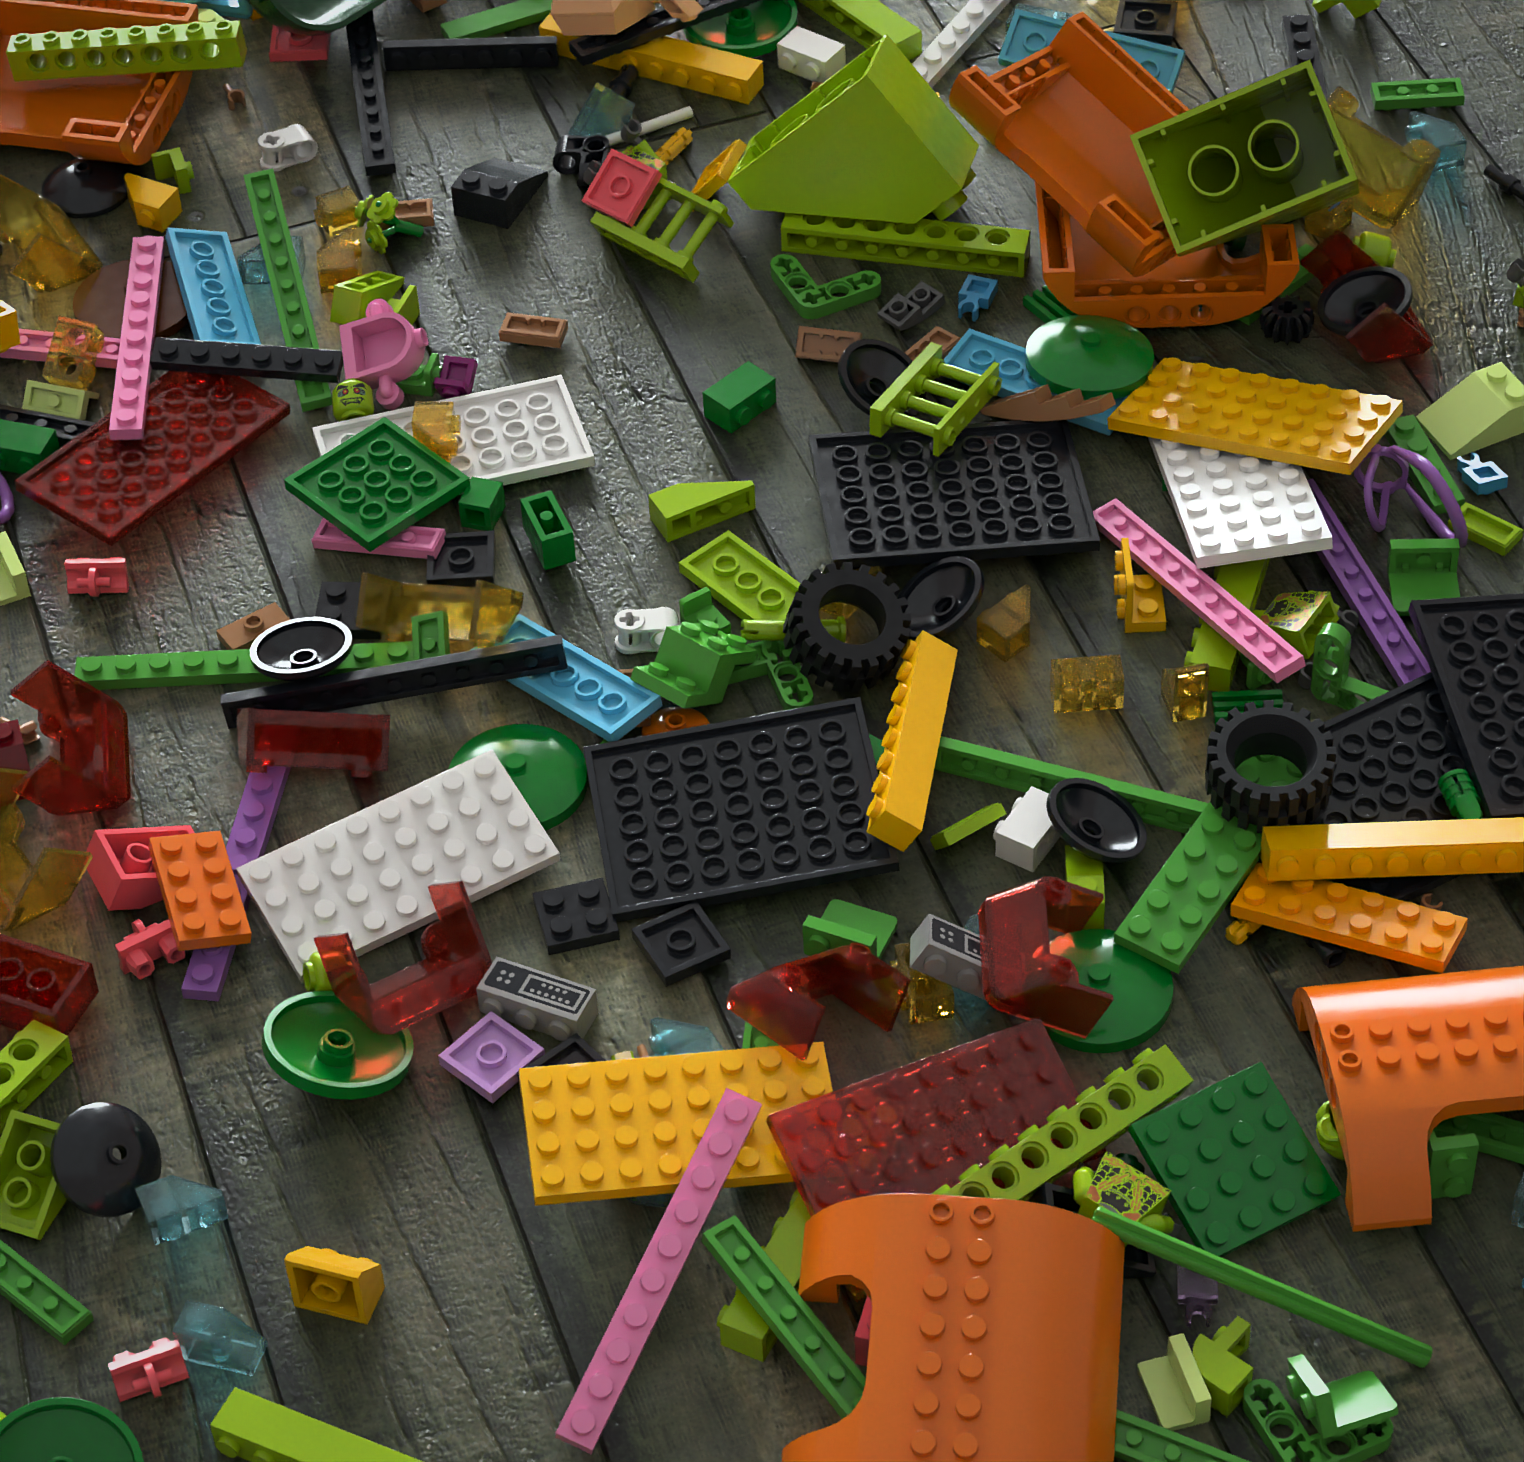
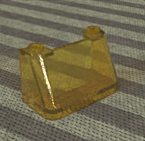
[1327,86,1441,229]

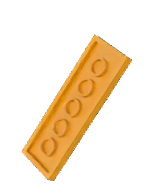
[1230,862,1468,973]

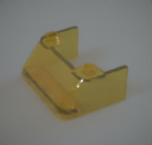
[0,174,103,293]
[356,573,524,648]
[0,768,93,932]

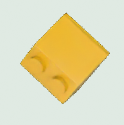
[284,1246,385,1325]

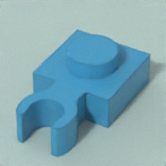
[958,274,998,321]
[1457,452,1508,495]

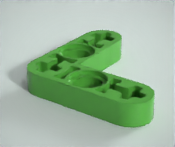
[770,254,881,320]
[1311,622,1389,710]
[728,640,814,710]
[1242,1379,1393,1462]

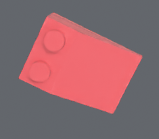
[82,825,195,911]

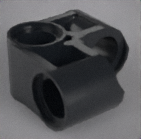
[553,135,610,188]

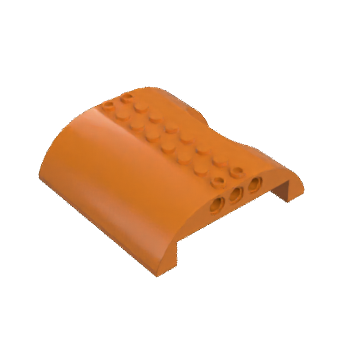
[0,0,198,165]
[949,11,1189,277]
[1035,182,1300,328]
[1292,966,1524,1232]
[781,1193,1125,1462]

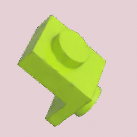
[151,147,194,194]

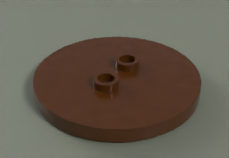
[73,259,189,343]

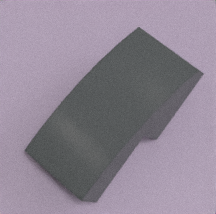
[877,281,946,331]

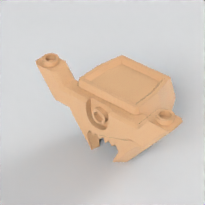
[550,0,704,36]

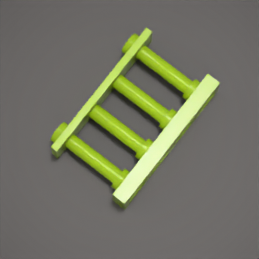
[590,177,734,283]
[869,342,1002,457]

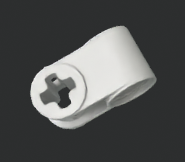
[258,124,318,172]
[614,607,678,655]

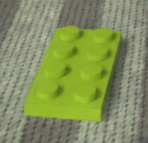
[679,530,801,621]

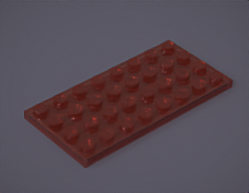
[15,371,290,546]
[766,1017,1107,1217]

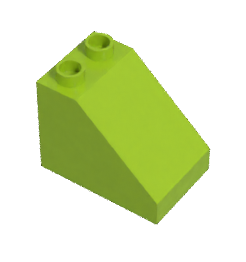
[727,34,979,224]
[1129,60,1360,257]

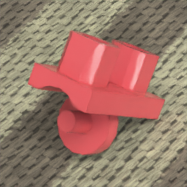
[64,557,129,597]
[115,919,186,980]
[108,1337,189,1402]

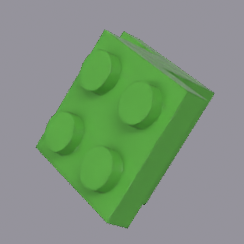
[630,620,757,709]

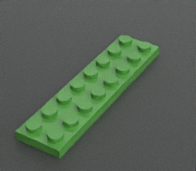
[1114,755,1303,974]

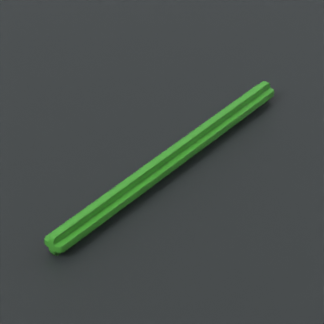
[1092,1207,1433,1368]

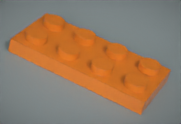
[149,831,252,951]

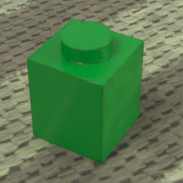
[458,476,506,531]

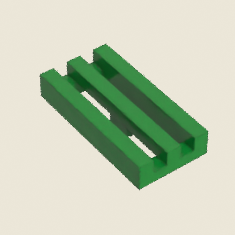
[1023,285,1078,324]
[1212,689,1284,725]

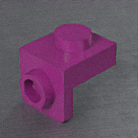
[434,355,478,399]

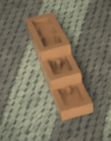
[980,384,1116,422]

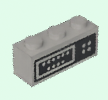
[910,914,1026,1009]
[476,956,599,1041]

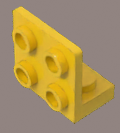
[1114,538,1166,633]

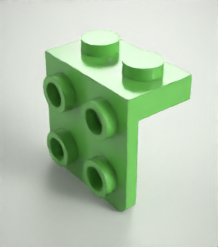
[1387,538,1460,616]
[803,899,898,975]
[1427,1129,1479,1199]
[1285,1354,1399,1439]

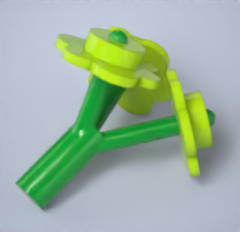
[354,192,424,254]

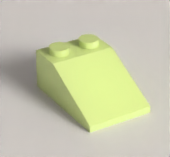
[1415,362,1524,460]

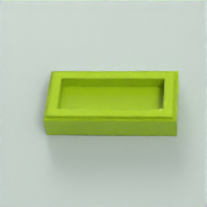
[1447,502,1523,557]
[930,802,1007,850]

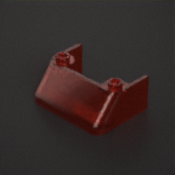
[1299,228,1434,364]
[11,660,131,816]
[237,708,390,778]
[978,876,1114,1038]
[313,881,492,1035]
[726,943,911,1061]

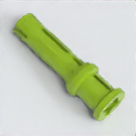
[741,616,846,643]

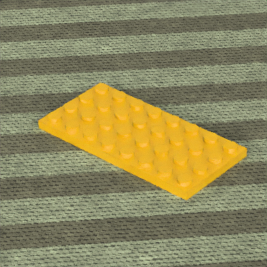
[1107,357,1403,475]
[519,1042,847,1206]

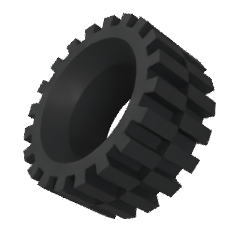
[783,562,912,692]
[1205,700,1336,834]

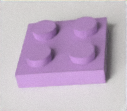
[438,1011,545,1103]

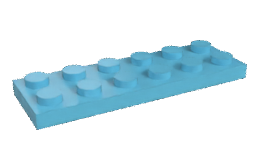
[998,9,1185,93]
[165,227,261,345]
[944,328,1129,436]
[471,614,663,742]

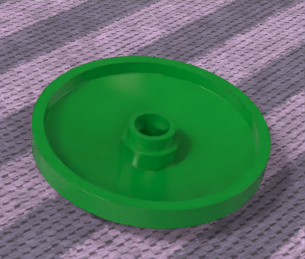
[683,0,798,58]
[1025,315,1154,400]
[448,724,588,831]
[1024,929,1173,1053]
[262,991,414,1099]
[0,1397,144,1462]

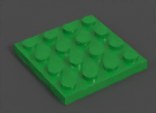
[284,417,470,552]
[1127,1061,1341,1257]

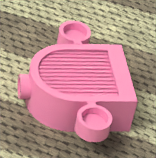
[339,299,428,410]

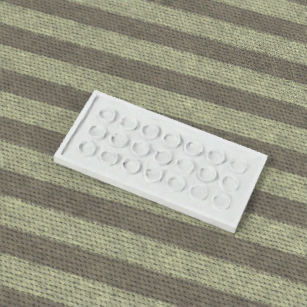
[312,375,595,495]
[1148,437,1333,569]
[236,750,560,983]

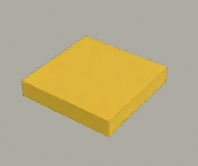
[691,139,747,212]

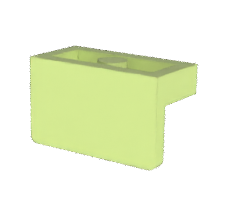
[22,380,100,421]
[0,531,31,606]
[1137,1333,1212,1431]

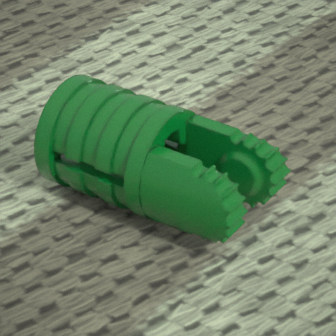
[1438,769,1483,820]

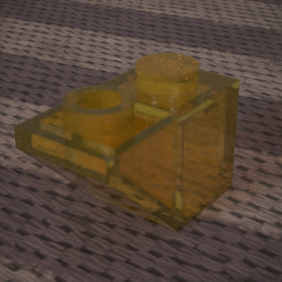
[317,227,363,294]
[412,401,461,464]
[977,584,1031,662]
[1161,663,1209,722]

